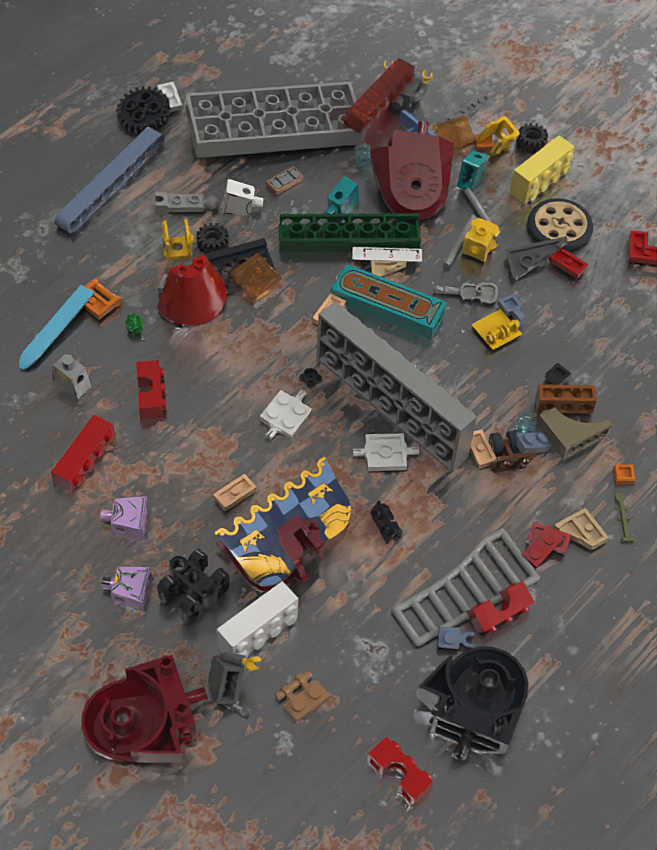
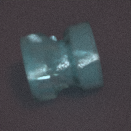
[354,144,371,168]
[515,413,536,433]

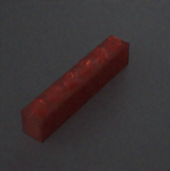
[343,58,415,134]

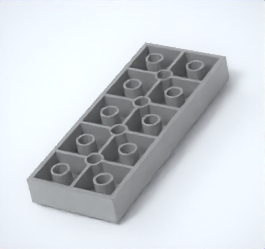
[185,82,365,158]
[316,302,477,473]

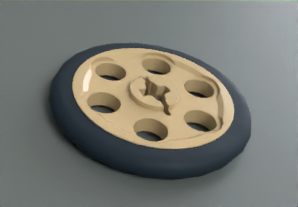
[528,198,593,250]

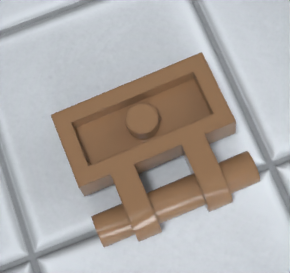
[274,670,330,723]

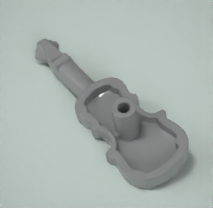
[434,282,498,305]

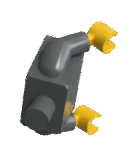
[382,60,433,110]

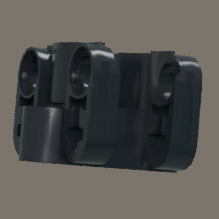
[157,549,230,625]

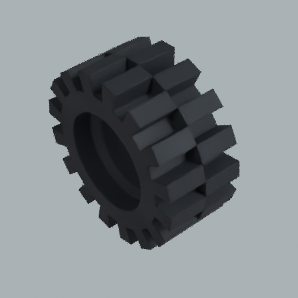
[516,123,548,154]
[196,223,229,254]

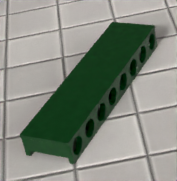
[279,214,421,253]

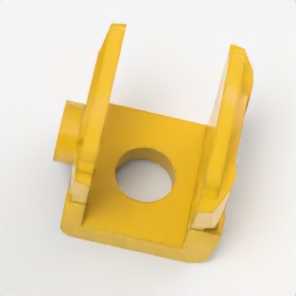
[477,116,519,157]
[461,218,500,262]
[162,219,194,260]

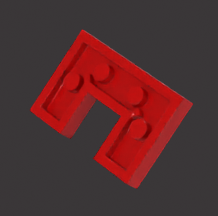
[629,230,657,265]

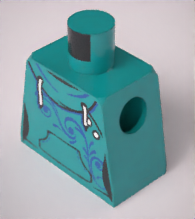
[457,151,488,192]
[324,176,360,214]

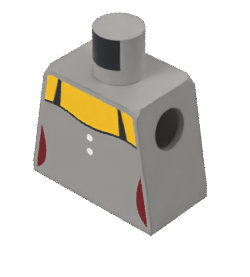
[52,354,91,399]

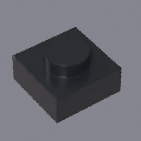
[545,363,572,385]

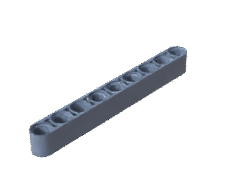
[54,127,164,233]

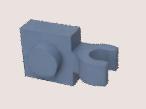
[498,294,525,325]

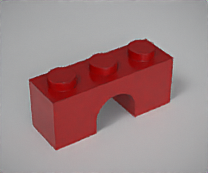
[136,360,166,419]
[466,581,535,634]
[367,736,433,807]

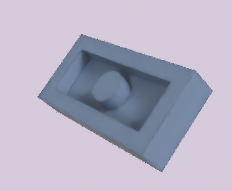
[515,432,552,453]

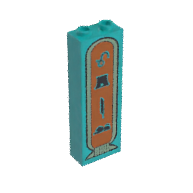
[330,264,447,339]

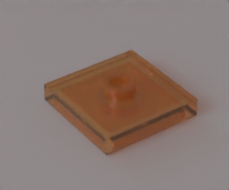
[434,115,477,151]
[230,252,281,300]

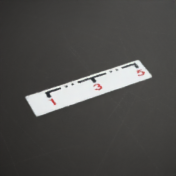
[353,247,422,262]

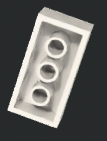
[217,581,298,658]

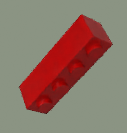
[51,415,115,492]

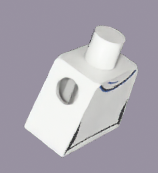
[221,179,263,216]

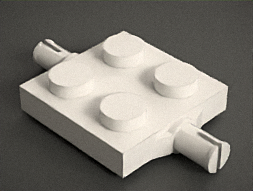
[259,390,312,441]
[353,433,419,471]

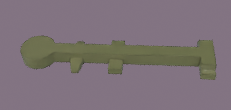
[615,492,635,543]

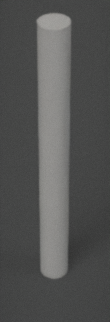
[464,188,501,242]
[443,215,477,268]

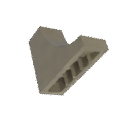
[537,407,613,459]

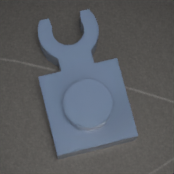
[437,626,474,649]

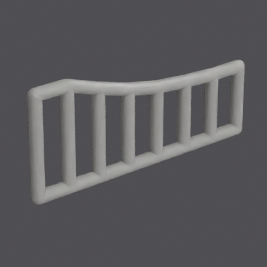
[391,528,540,647]

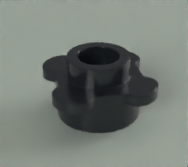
[299,368,322,387]

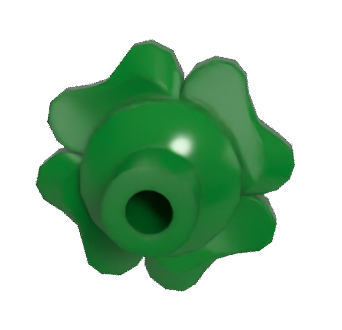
[125,313,144,335]

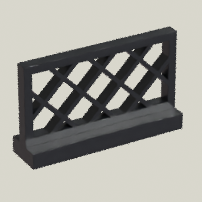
[197,238,279,293]

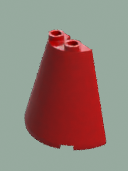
[157,254,227,327]

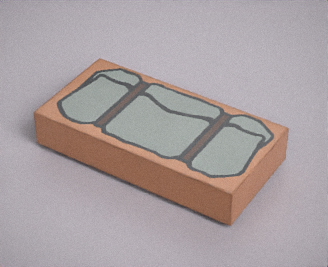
[266,166,304,195]

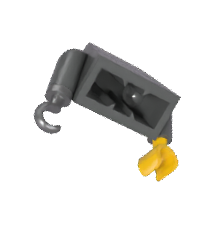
[208,652,261,717]

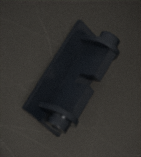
[370,500,402,544]

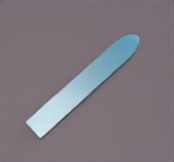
[19,285,94,371]

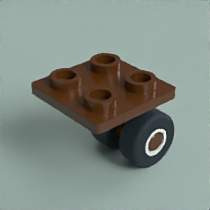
[489,430,535,472]

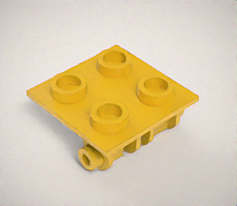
[471,309,522,350]

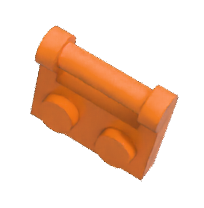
[83,279,123,320]

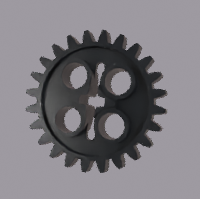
[116,86,171,134]

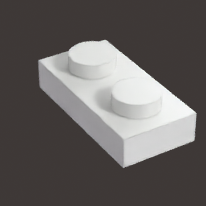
[157,82,182,112]

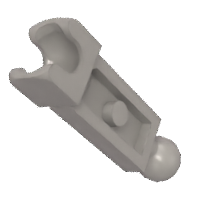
[155,192,219,215]

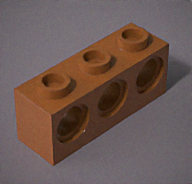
[535,385,597,414]

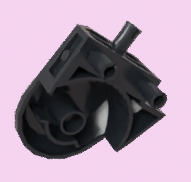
[416,646,529,761]

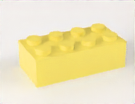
[509,135,575,205]

